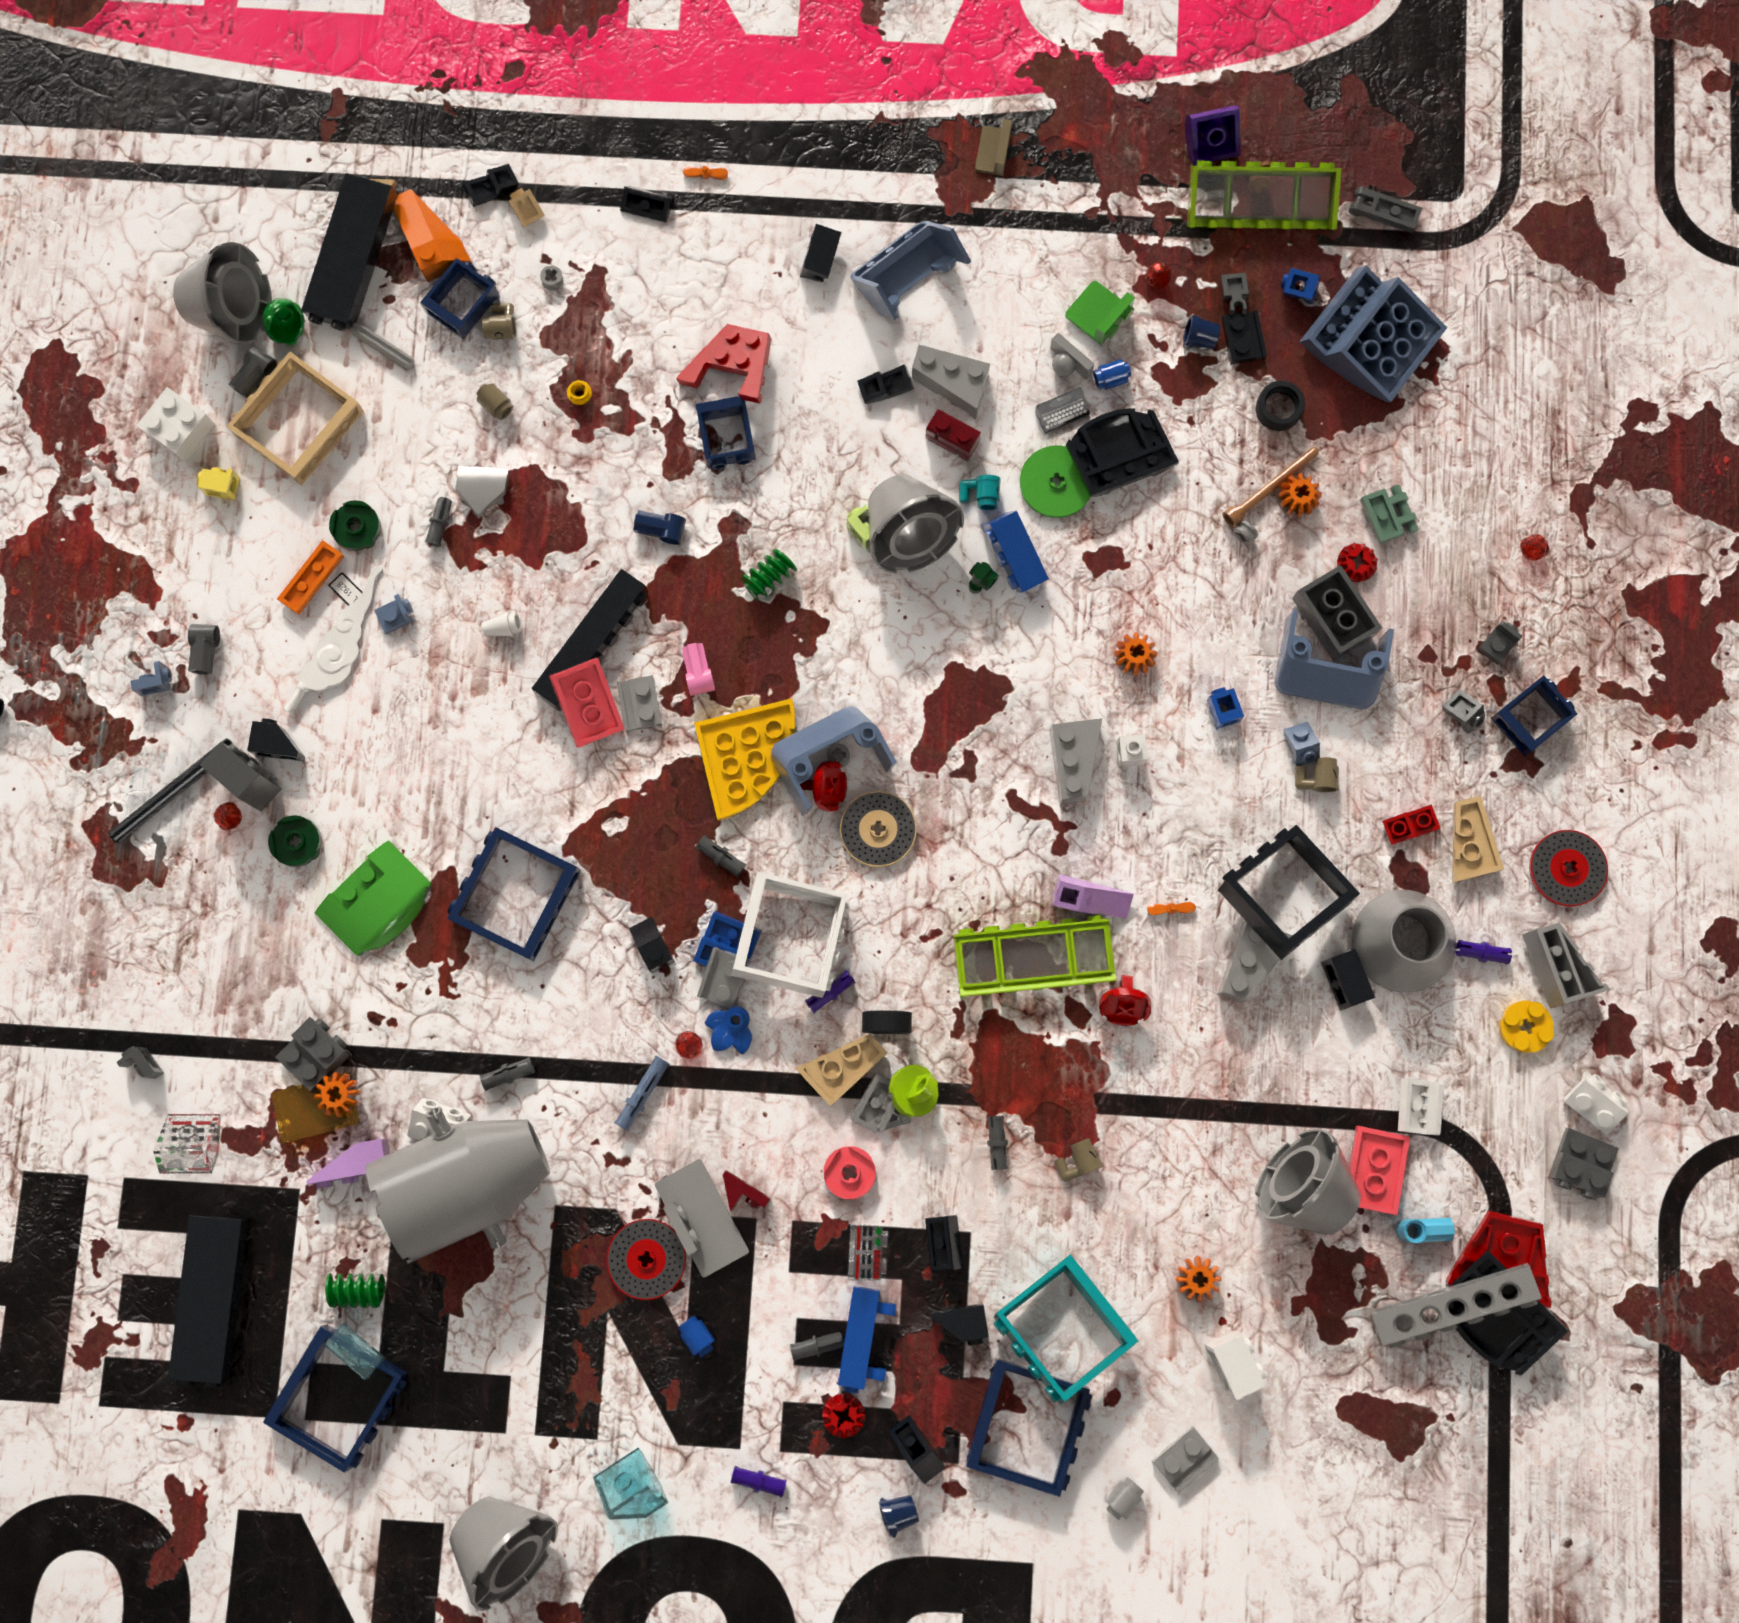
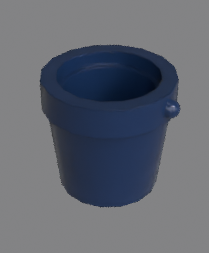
[1183,315,1220,349]
[878,1495,919,1538]

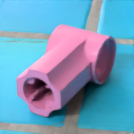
[682,643,715,696]

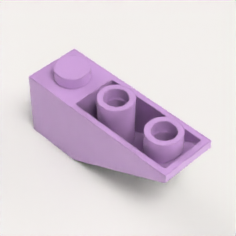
[1052,874,1134,918]
[307,1139,390,1189]

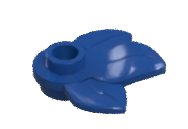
[705,1006,752,1054]

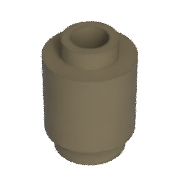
[476,383,513,420]

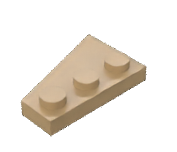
[1452,796,1504,884]
[795,1034,888,1107]

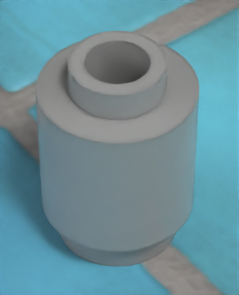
[1105,1477,1144,1520]

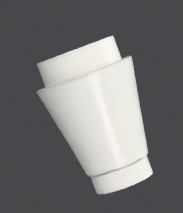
[482,611,522,637]

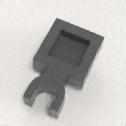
[1220,273,1249,316]

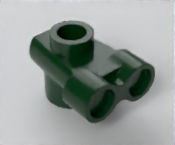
[969,562,999,594]

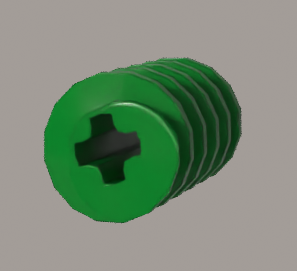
[741,549,798,603]
[325,1273,385,1308]

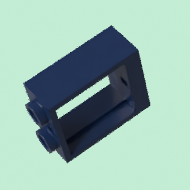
[420,258,499,340]
[695,396,756,469]
[1491,675,1578,756]

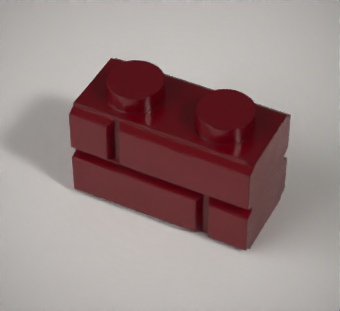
[925,409,981,462]

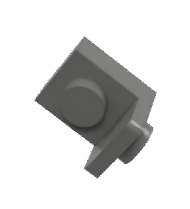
[1477,621,1523,665]
[1442,689,1485,734]
[116,1046,164,1079]

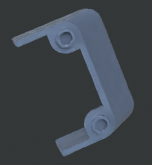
[850,221,972,320]
[1275,610,1394,710]
[771,706,897,816]

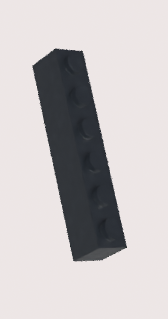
[531,569,648,711]

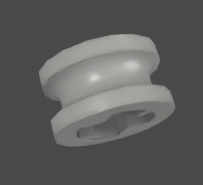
[540,265,563,291]
[1233,520,1259,545]
[827,743,850,768]

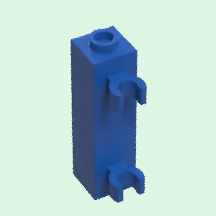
[838,1286,896,1393]

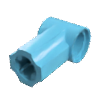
[1396,1218,1455,1243]

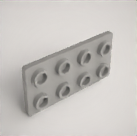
[655,1159,749,1277]

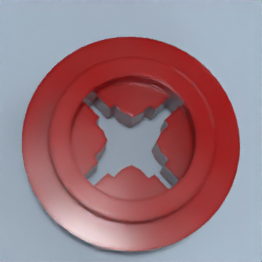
[1337,542,1378,582]
[822,1393,865,1438]

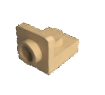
[507,188,545,228]

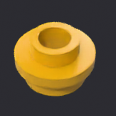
[567,381,592,405]

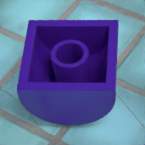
[1185,105,1241,165]

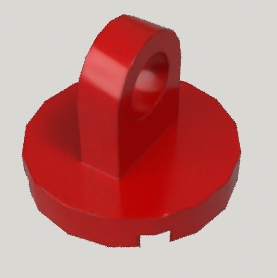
[800,760,847,812]
[1099,975,1152,1026]

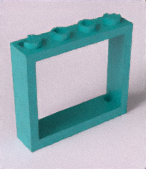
[993,1254,1139,1405]

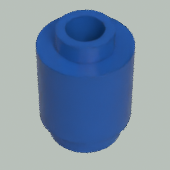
[1093,359,1131,390]
[678,1316,716,1358]

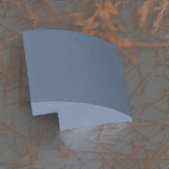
[1299,265,1447,403]

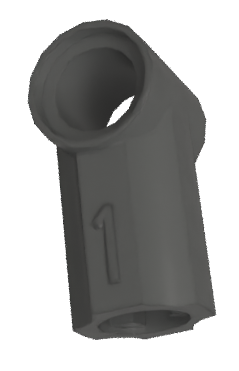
[229,346,277,398]
[188,624,220,675]

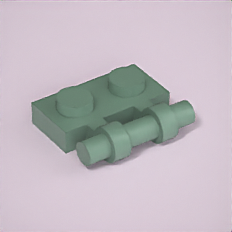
[1360,484,1419,545]

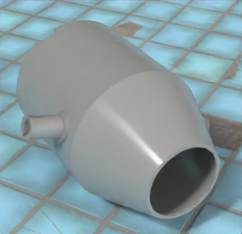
[366,1107,550,1264]

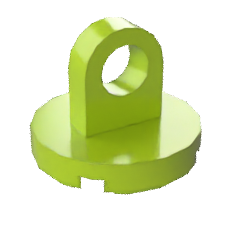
[889,1065,939,1117]

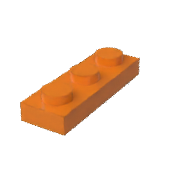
[277,540,345,615]

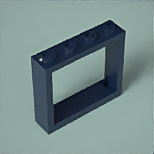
[447,827,581,962]
[263,1324,408,1473]
[965,1358,1092,1497]

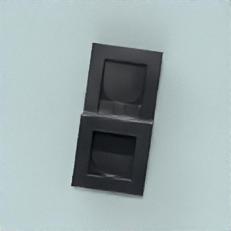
[463,164,519,207]
[857,364,914,404]

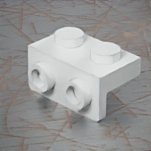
[1564,1071,1628,1135]
[1398,1078,1444,1135]
[407,1098,470,1141]

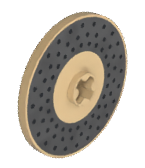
[840,791,917,867]

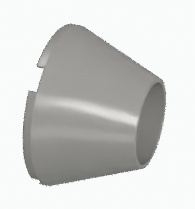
[173,242,272,344]
[868,475,964,574]
[1352,890,1456,993]
[1255,1129,1361,1235]
[449,1497,558,1611]

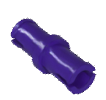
[1456,940,1512,965]
[804,970,856,1014]
[730,1466,787,1498]

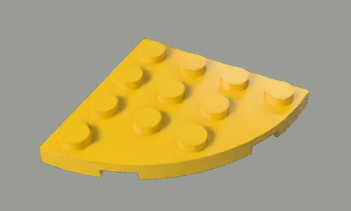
[694,698,796,821]

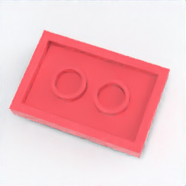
[549,658,625,748]
[1349,1126,1410,1215]

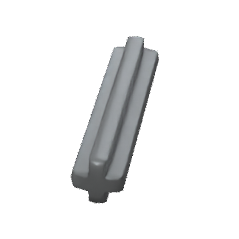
[350,322,415,370]

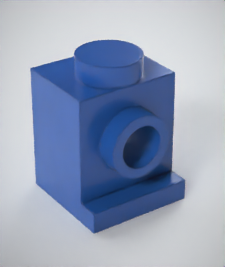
[1281,268,1321,303]
[1207,687,1244,730]

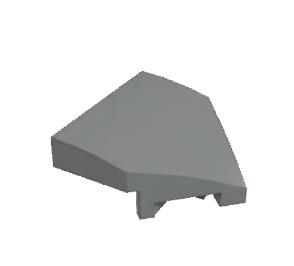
[455,466,510,519]
[850,1073,911,1132]

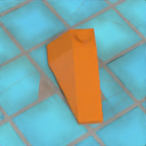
[394,189,471,282]

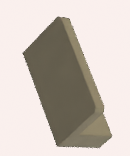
[975,119,1012,176]

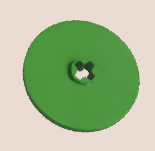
[1020,445,1091,518]

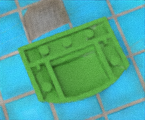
[314,840,431,956]

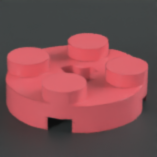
[824,1146,876,1199]

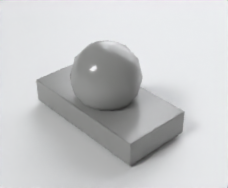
[1050,333,1094,380]

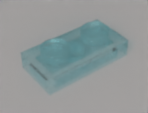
[324,1323,385,1380]

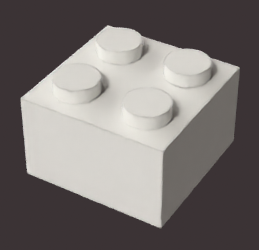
[136,387,215,462]
[1205,1331,1266,1400]

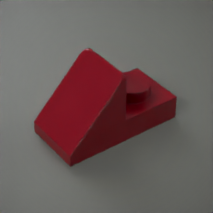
[723,1170,772,1212]

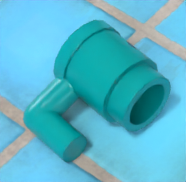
[959,475,1001,510]

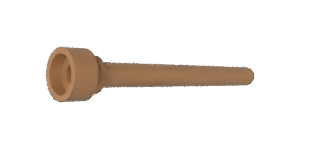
[1222,447,1319,528]

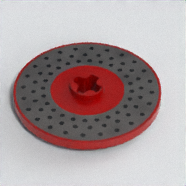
[1529,830,1608,907]
[607,1219,686,1300]

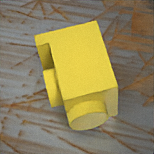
[197,467,240,500]

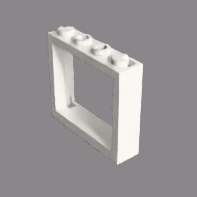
[731,871,850,998]

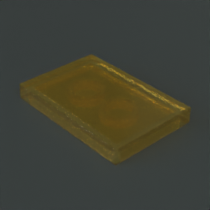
[271,1073,361,1144]

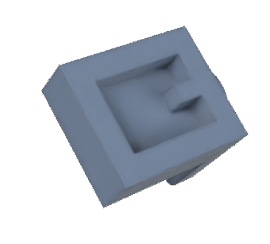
[374,594,414,634]
[131,661,172,696]

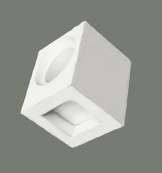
[1116,734,1148,767]

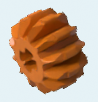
[1278,473,1322,517]
[1114,632,1158,676]
[314,1072,361,1117]
[1175,1256,1222,1303]

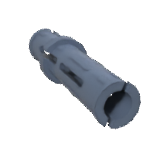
[614,1056,670,1131]

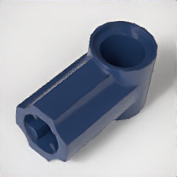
[633,510,686,545]

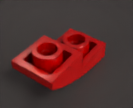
[1382,804,1441,845]

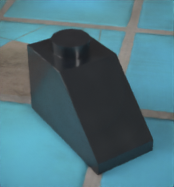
[247,718,305,762]
[629,917,675,974]
[930,1303,989,1345]
[888,1415,946,1484]

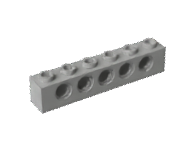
[1371,1263,1541,1348]

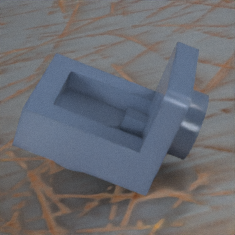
[1284,722,1320,766]

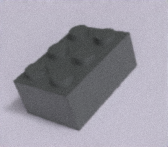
[1292,565,1382,661]
[200,742,282,812]

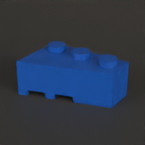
[981,511,1049,593]

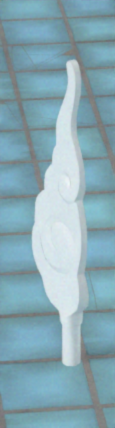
[283,566,383,714]

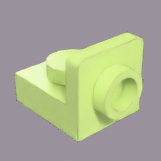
[847,505,870,549]

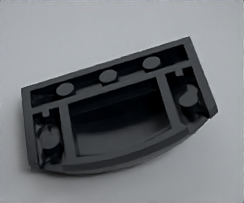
[1066,408,1179,497]
[1448,1249,1569,1375]

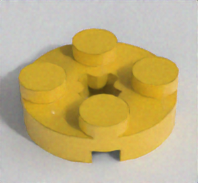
[1498,1000,1554,1053]

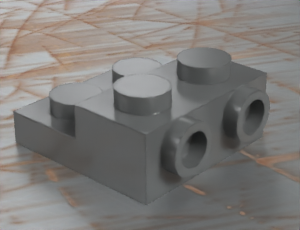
[275,1017,350,1093]
[1548,1128,1619,1201]

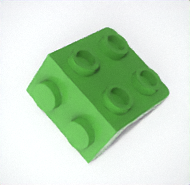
[1065,281,1135,346]

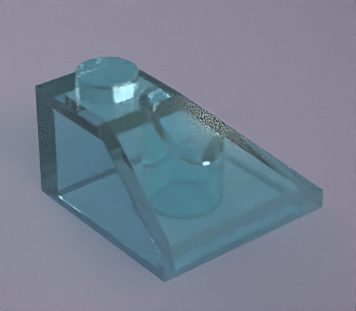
[593,1447,669,1520]

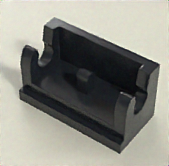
[799,223,842,282]
[1321,949,1375,1011]

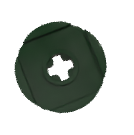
[329,500,381,551]
[268,815,322,867]

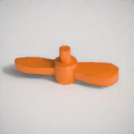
[682,166,728,180]
[1147,902,1196,915]

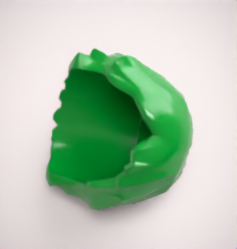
[262,298,305,345]

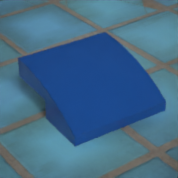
[693,911,762,967]

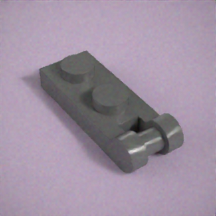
[1349,187,1422,233]

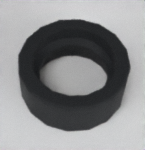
[1255,380,1305,431]
[862,1010,912,1034]

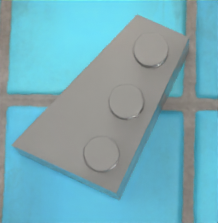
[912,344,990,419]
[1050,718,1103,805]
[1217,921,1292,1003]
[1523,922,1610,1009]

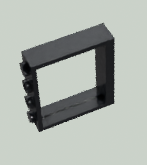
[1218,825,1360,960]

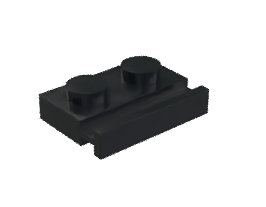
[1221,310,1267,365]

